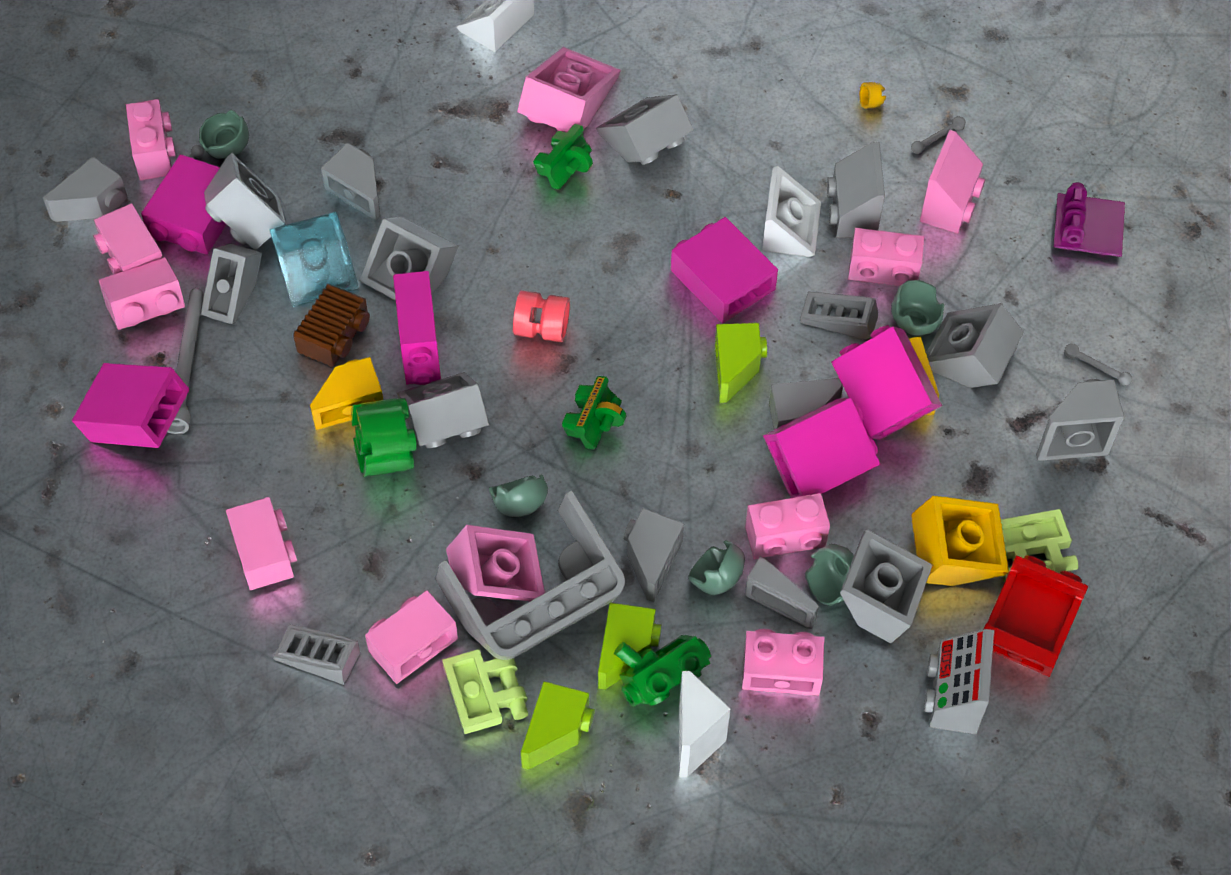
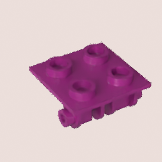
[1053,182,1125,257]

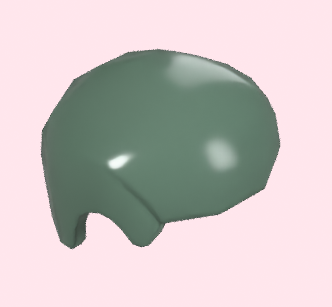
[199,110,250,159]
[891,280,945,336]
[489,474,548,518]
[688,540,745,595]
[805,543,854,606]

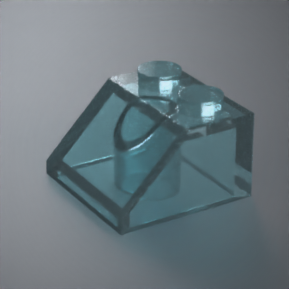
[269,212,359,307]

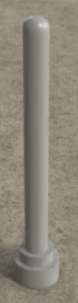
[168,288,204,434]

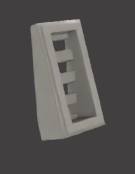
[800,291,878,340]
[745,556,819,629]
[273,624,360,685]

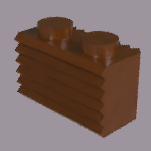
[293,284,370,367]

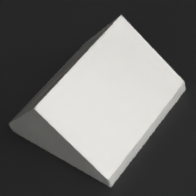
[457,0,534,52]
[762,166,821,257]
[679,671,731,777]

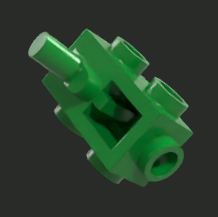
[614,635,711,707]

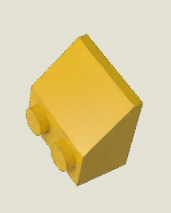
[911,496,1009,586]

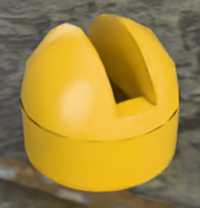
[859,82,886,109]

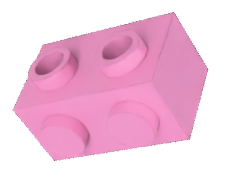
[125,99,176,181]
[93,203,163,275]
[848,228,924,286]
[99,257,185,330]
[745,493,830,559]
[226,497,297,591]
[365,590,458,684]
[742,629,824,696]

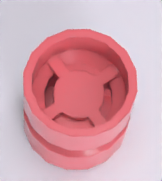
[513,290,570,343]

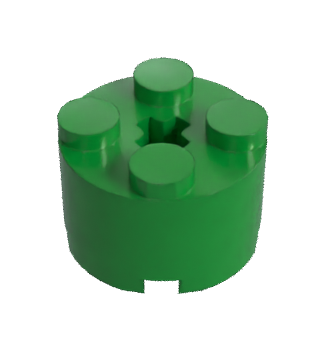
[351,398,416,477]

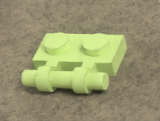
[1001,509,1078,582]
[442,649,528,734]

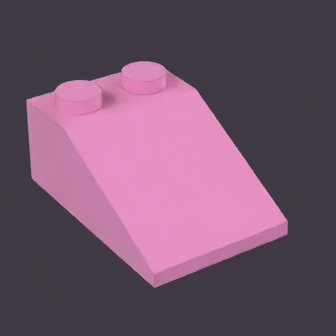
[517,47,621,132]

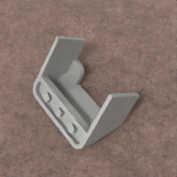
[435,491,625,660]

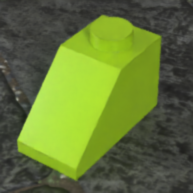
[715,323,767,403]
[598,603,662,690]
[521,681,595,770]

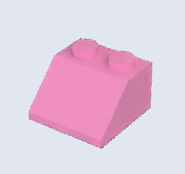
[920,130,985,234]
[446,525,545,602]

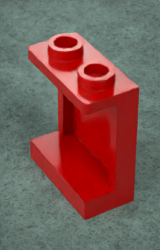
[983,555,1088,677]

